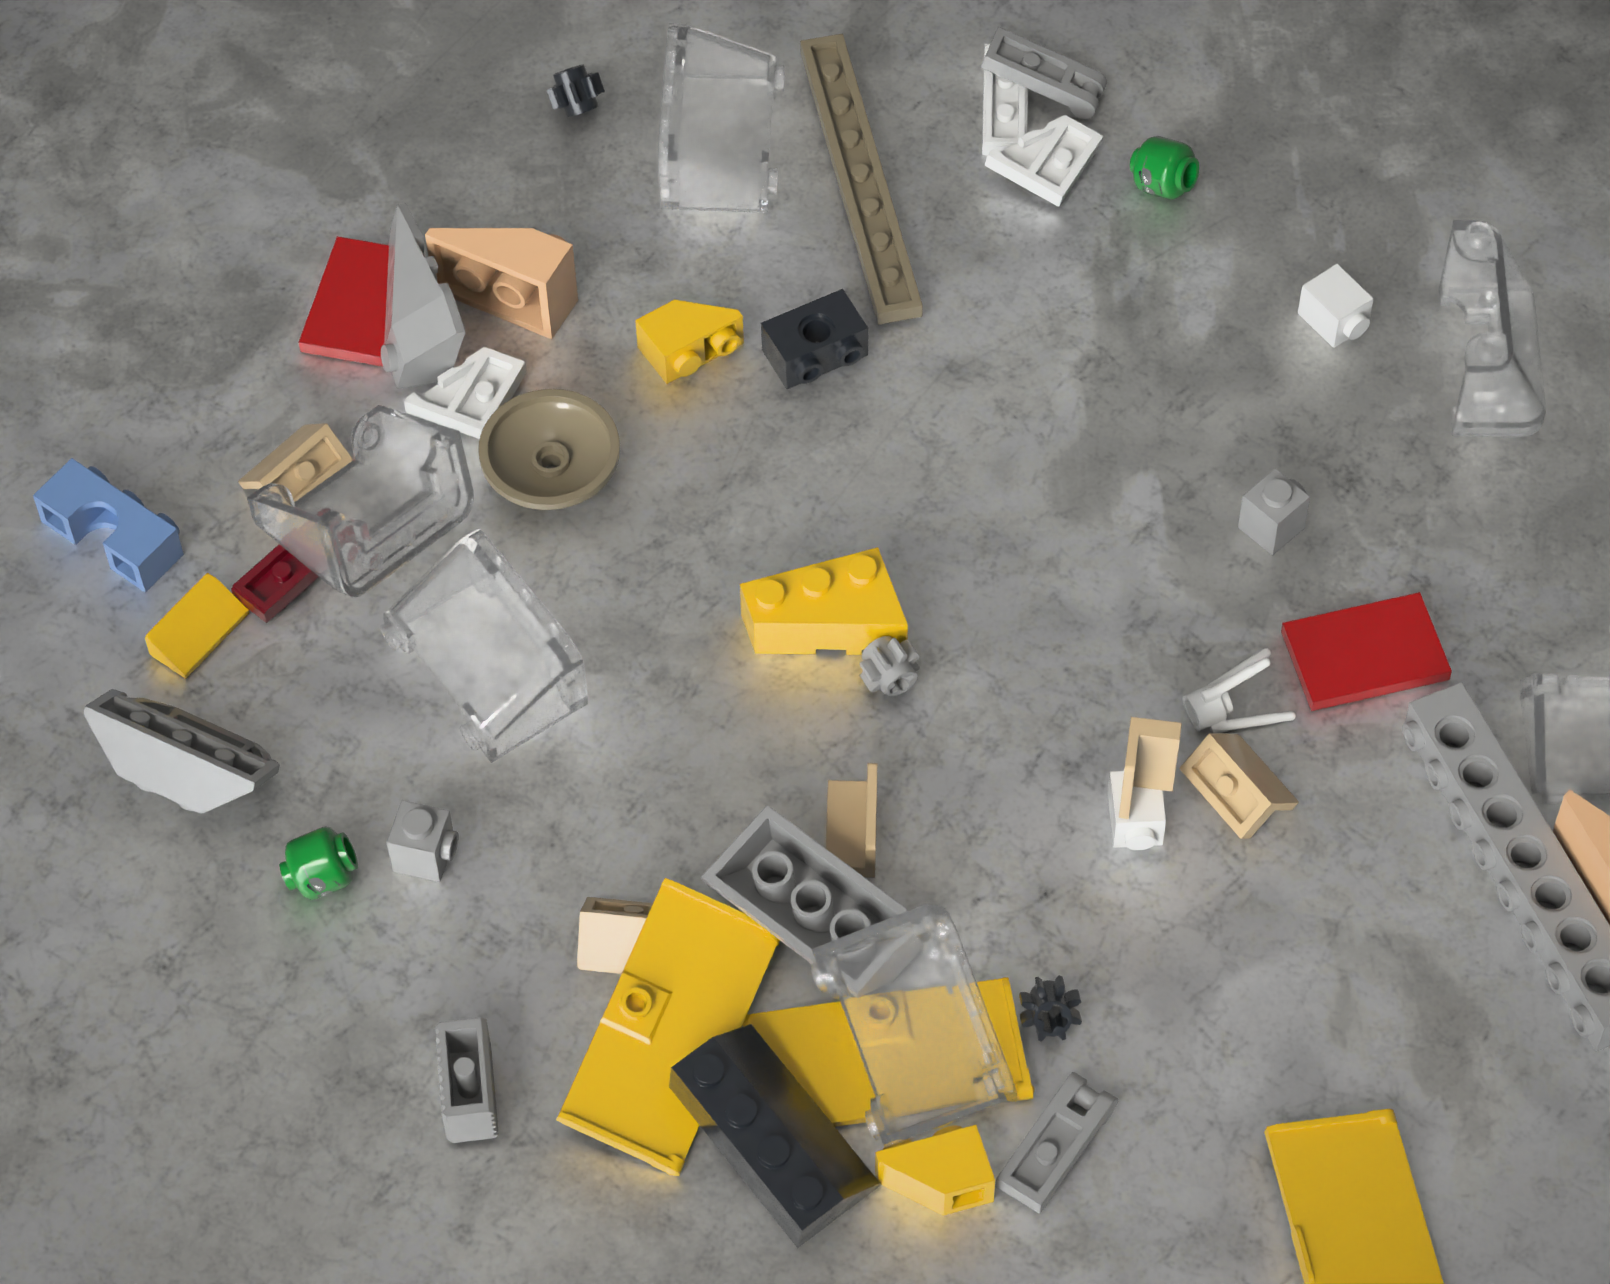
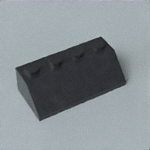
[669,1024,881,1248]

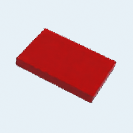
[298,236,425,367]
[1281,592,1452,711]

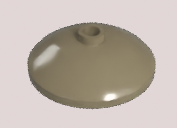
[478,389,620,510]

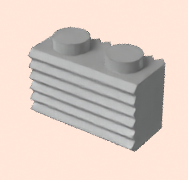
[435,1018,499,1143]

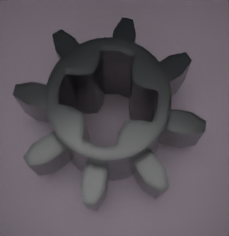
[546,64,605,117]
[1019,975,1082,1042]

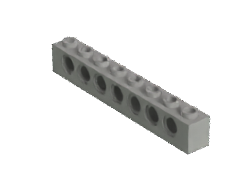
[1402,682,1610,1052]

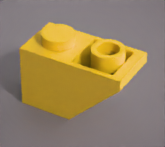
[635,299,744,384]
[875,1125,995,1216]

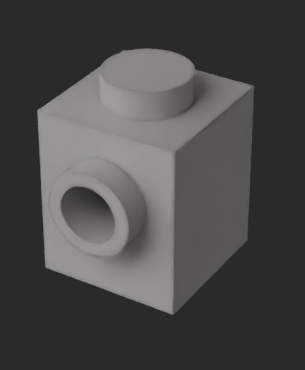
[1238,468,1310,556]
[386,800,459,882]

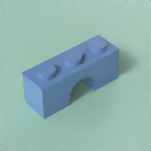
[33,458,184,593]

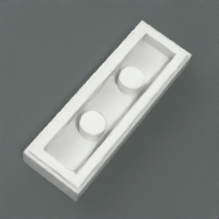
[982,44,1028,155]

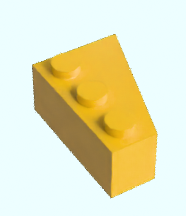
[740,547,908,655]

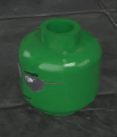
[1130,136,1199,200]
[279,826,358,900]

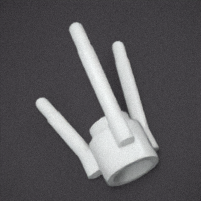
[1183,648,1296,733]

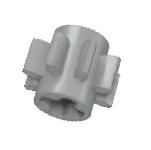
[859,636,920,696]

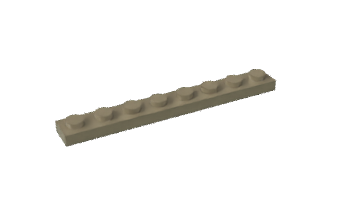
[800,33,923,325]

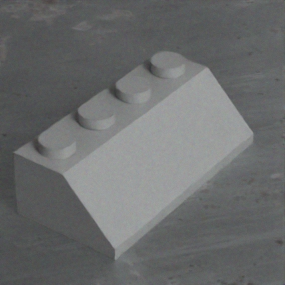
[701,805,925,998]

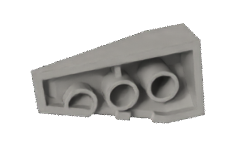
[381,203,466,389]

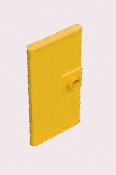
[556,878,780,1176]
[742,977,1035,1127]
[1264,1109,1444,1284]

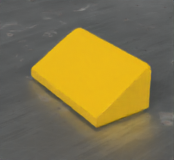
[145,573,249,679]

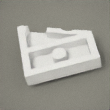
[985,115,1103,207]
[404,347,527,439]

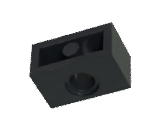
[761,289,868,389]

